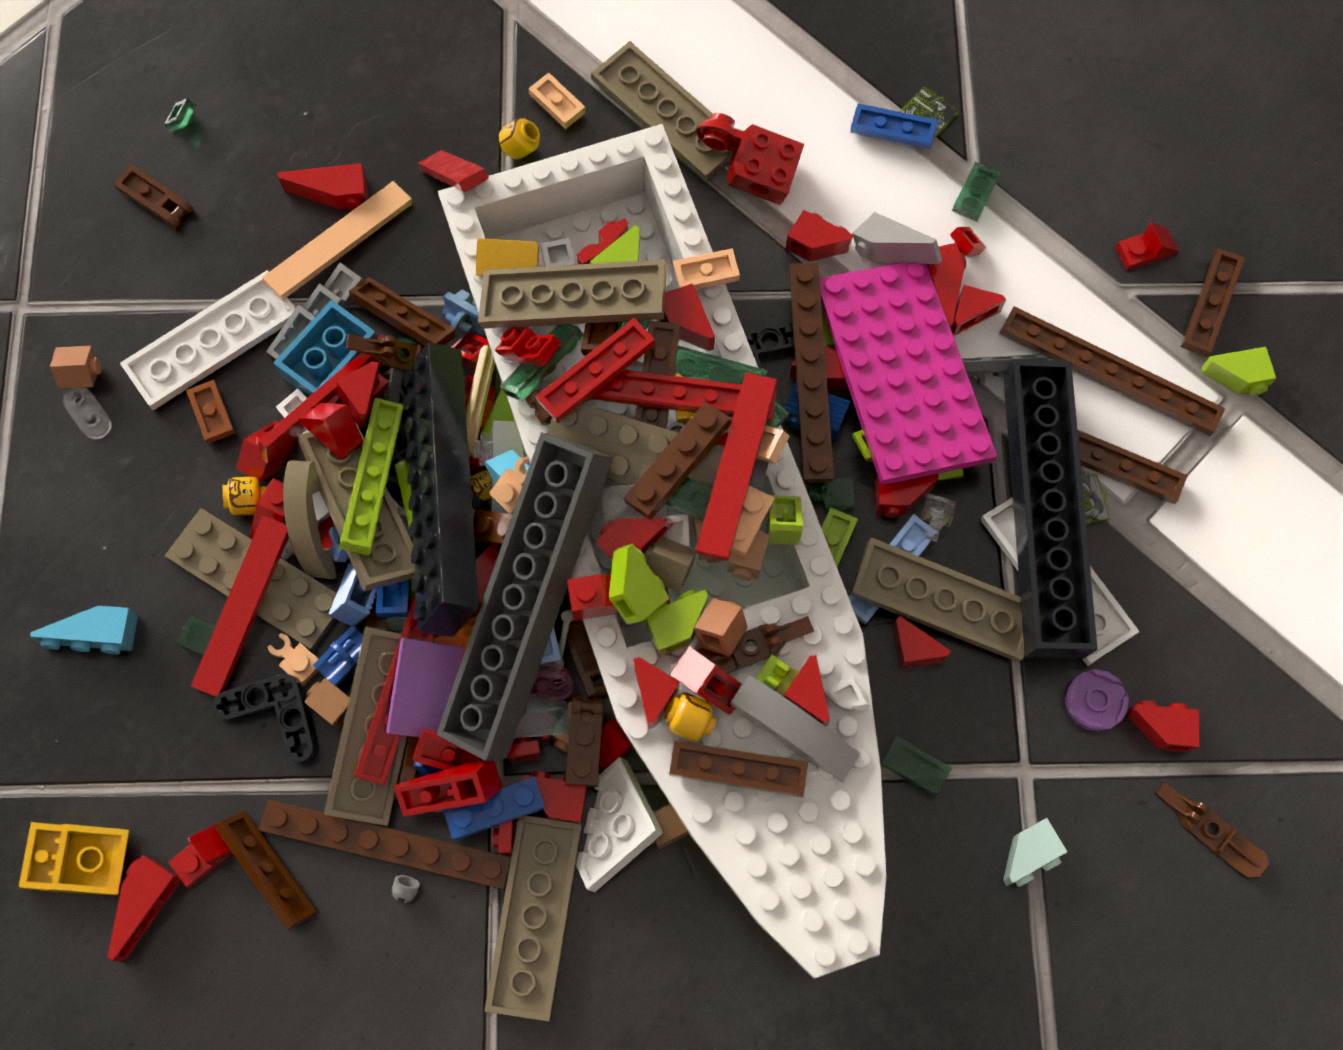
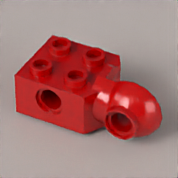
[695,113,804,205]

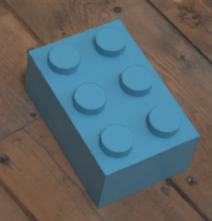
[273,300,378,397]

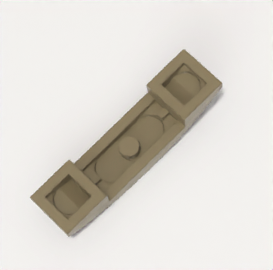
[283,460,336,579]

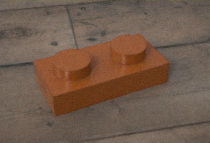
[186,380,235,444]

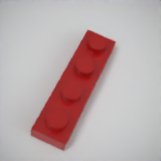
[536,318,656,423]

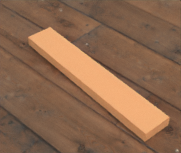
[262,181,412,301]

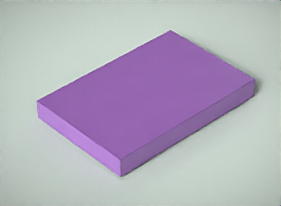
[386,638,464,737]

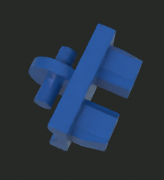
[313,625,363,687]

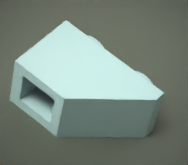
[1003,818,1067,887]

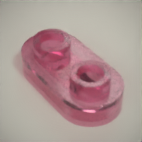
[529,665,574,700]

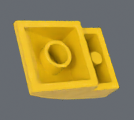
[19,822,130,895]

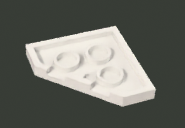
[576,757,663,892]

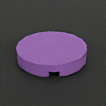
[1065,669,1129,732]

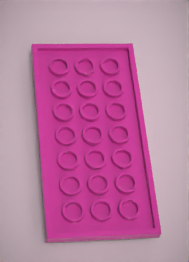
[819,262,997,485]

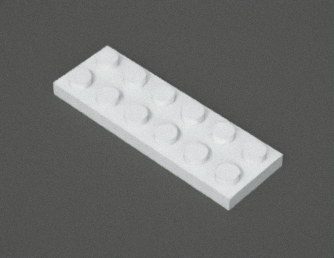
[120,270,296,410]
[980,497,1140,666]

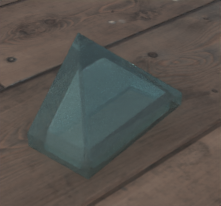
[515,697,570,738]

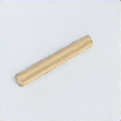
[466,345,495,457]

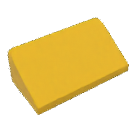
[476,238,540,276]

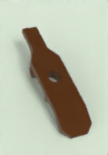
[346,334,425,372]
[695,616,814,674]
[1155,782,1269,879]

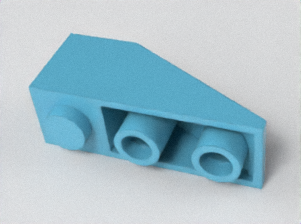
[30,606,138,654]

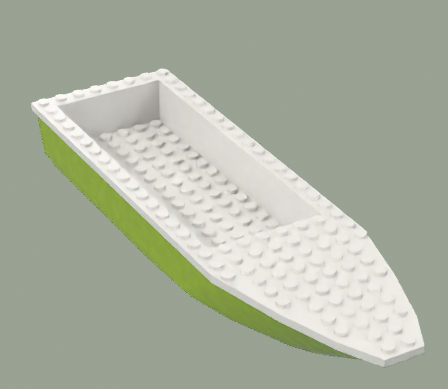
[438,124,886,979]

